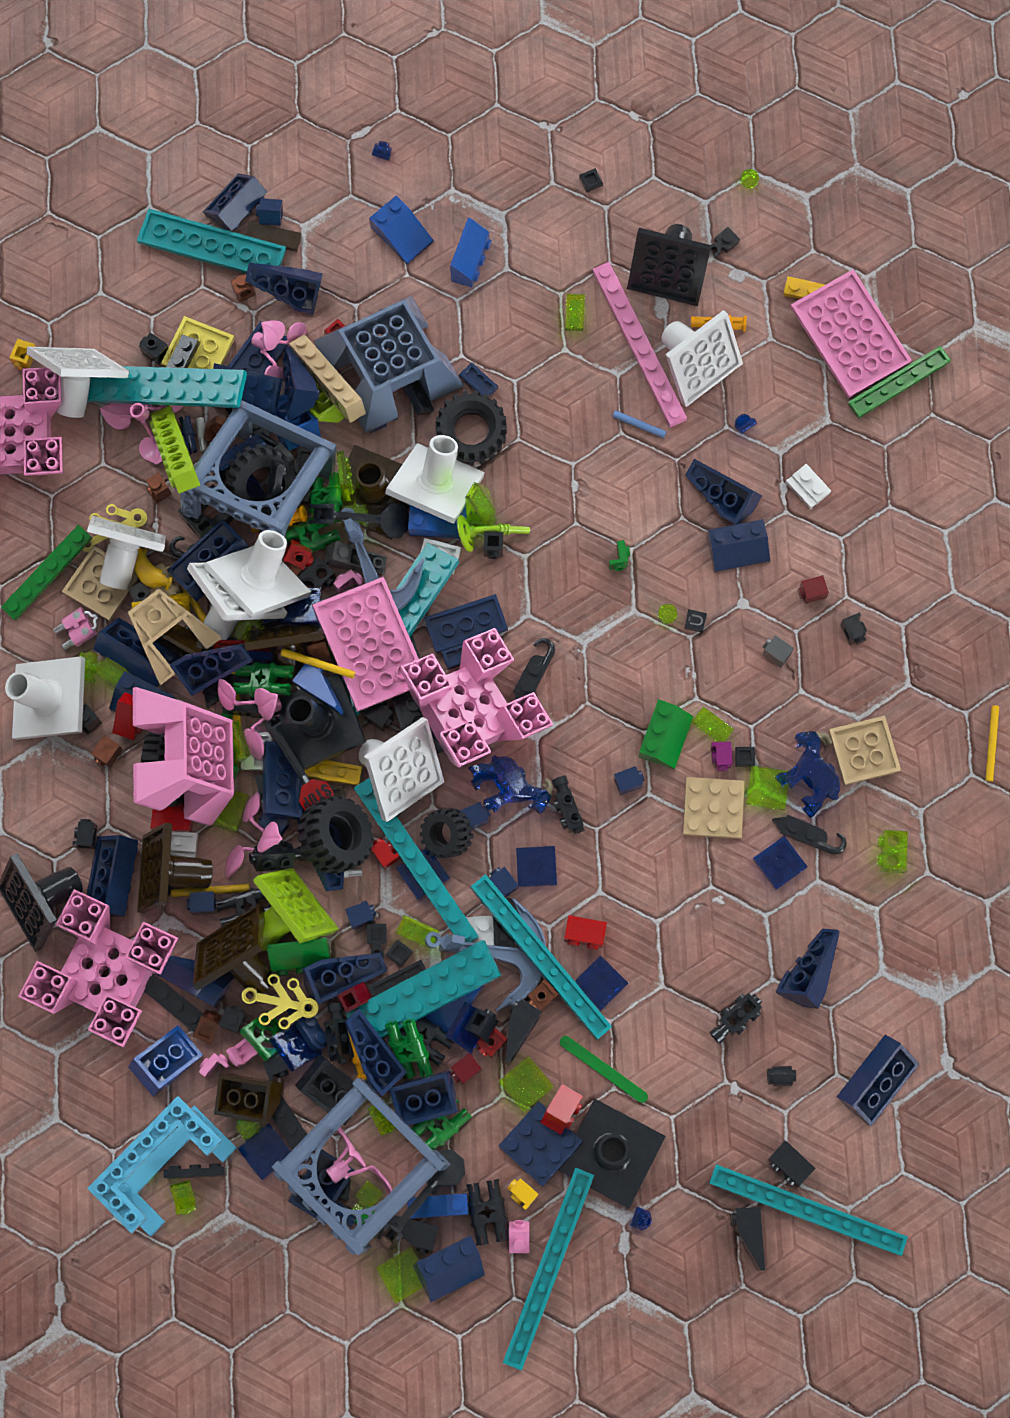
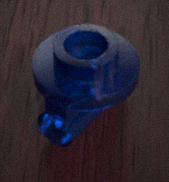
[372,141,392,161]
[734,414,757,434]
[630,1207,652,1230]

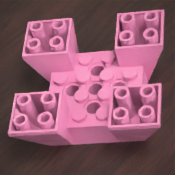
[0,367,63,476]
[400,628,553,768]
[132,687,234,826]
[18,889,179,1047]

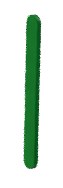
[560,1036,648,1103]

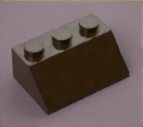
[156,622,213,656]
[214,1074,283,1124]

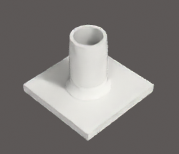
[662,310,743,407]
[26,347,129,418]
[385,435,485,524]
[87,516,166,590]
[204,530,311,618]
[187,563,287,640]
[5,656,85,740]
[359,717,444,822]

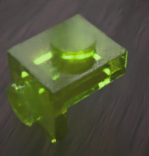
[234,619,265,640]
[367,1099,396,1136]
[170,1180,196,1215]

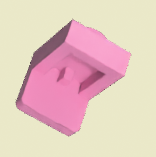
[333,570,364,594]
[226,1038,258,1067]
[199,1053,231,1078]
[509,1220,529,1253]

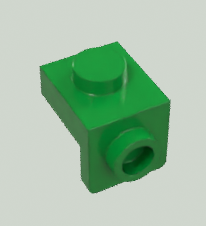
[609,540,630,571]

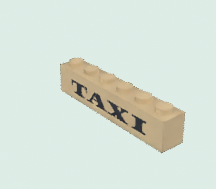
[289,334,366,423]

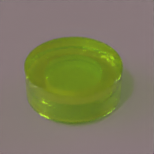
[741,169,759,188]
[658,604,677,624]

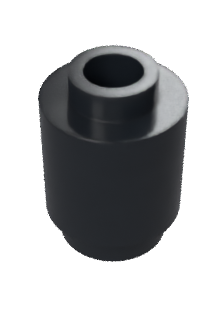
[767,1066,796,1086]

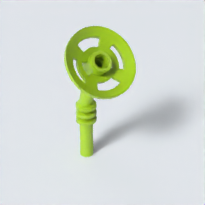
[457,515,530,552]

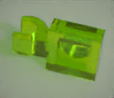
[351,1180,384,1210]

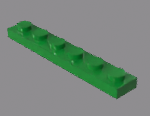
[848,346,951,419]
[1,524,93,621]

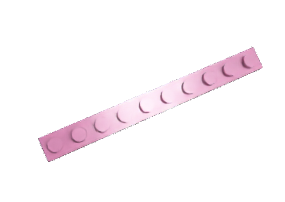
[593,262,687,427]

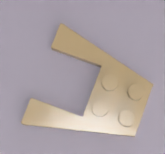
[128,589,222,685]

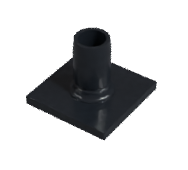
[627,224,711,306]
[274,673,366,770]
[0,853,83,952]
[558,1098,666,1209]

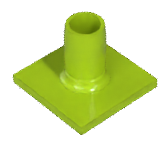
[253,868,339,951]

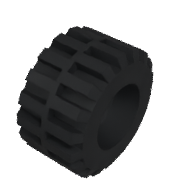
[420,808,474,859]

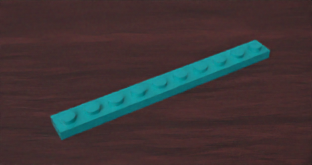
[354,777,479,943]
[470,874,612,1040]
[709,1164,908,1256]
[502,1168,594,1371]

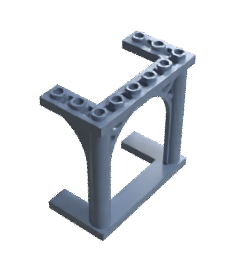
[180,400,336,554]
[272,1078,451,1255]

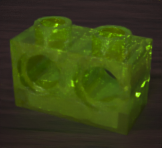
[877,830,908,873]

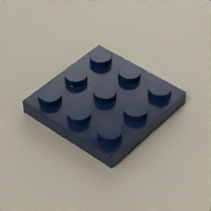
[498,1101,584,1187]

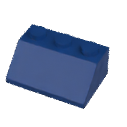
[450,218,492,288]

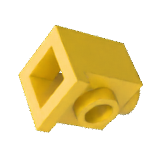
[9,338,36,370]
[507,1178,539,1211]

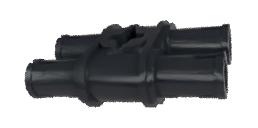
[215,887,271,927]
[399,1016,456,1067]
[466,1179,509,1246]

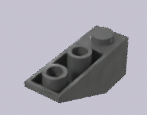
[324,541,387,575]

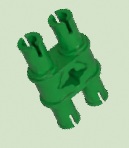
[309,472,343,529]
[285,518,341,558]
[233,662,294,698]
[385,1018,433,1079]
[411,1098,472,1150]

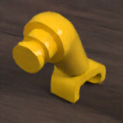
[134,547,172,590]

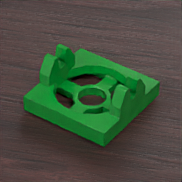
[240,1010,294,1061]

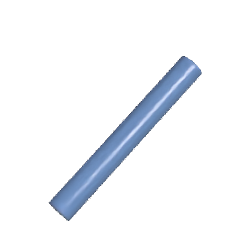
[613,410,667,438]

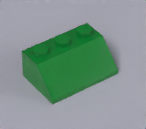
[638,699,693,770]
[267,938,331,976]

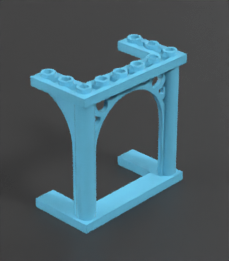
[87,1096,237,1236]

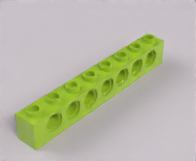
[149,405,200,494]

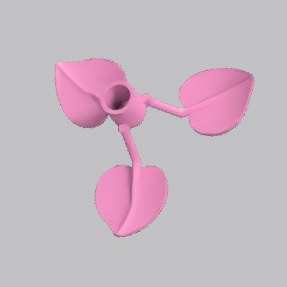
[252,320,307,379]
[100,403,183,465]
[218,679,282,761]
[225,792,282,880]
[326,1127,392,1196]

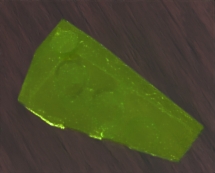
[465,482,497,527]

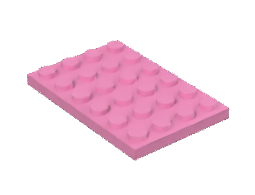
[790,269,912,399]
[312,577,419,712]

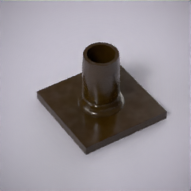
[340,445,409,540]
[244,621,324,692]
[137,823,213,913]
[193,903,275,996]

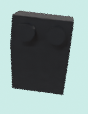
[505,998,542,1066]
[295,1054,359,1126]
[730,1207,765,1271]

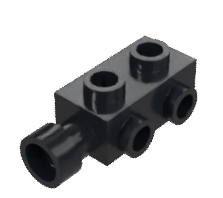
[552,775,585,834]
[249,841,307,872]
[709,993,762,1044]
[324,1003,354,1064]

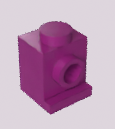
[710,741,733,772]

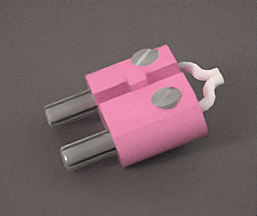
[53,607,98,650]

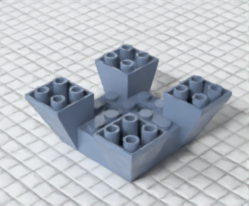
[314,295,463,433]

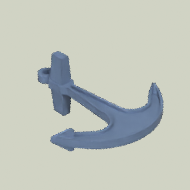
[321,507,425,611]
[425,898,546,1012]

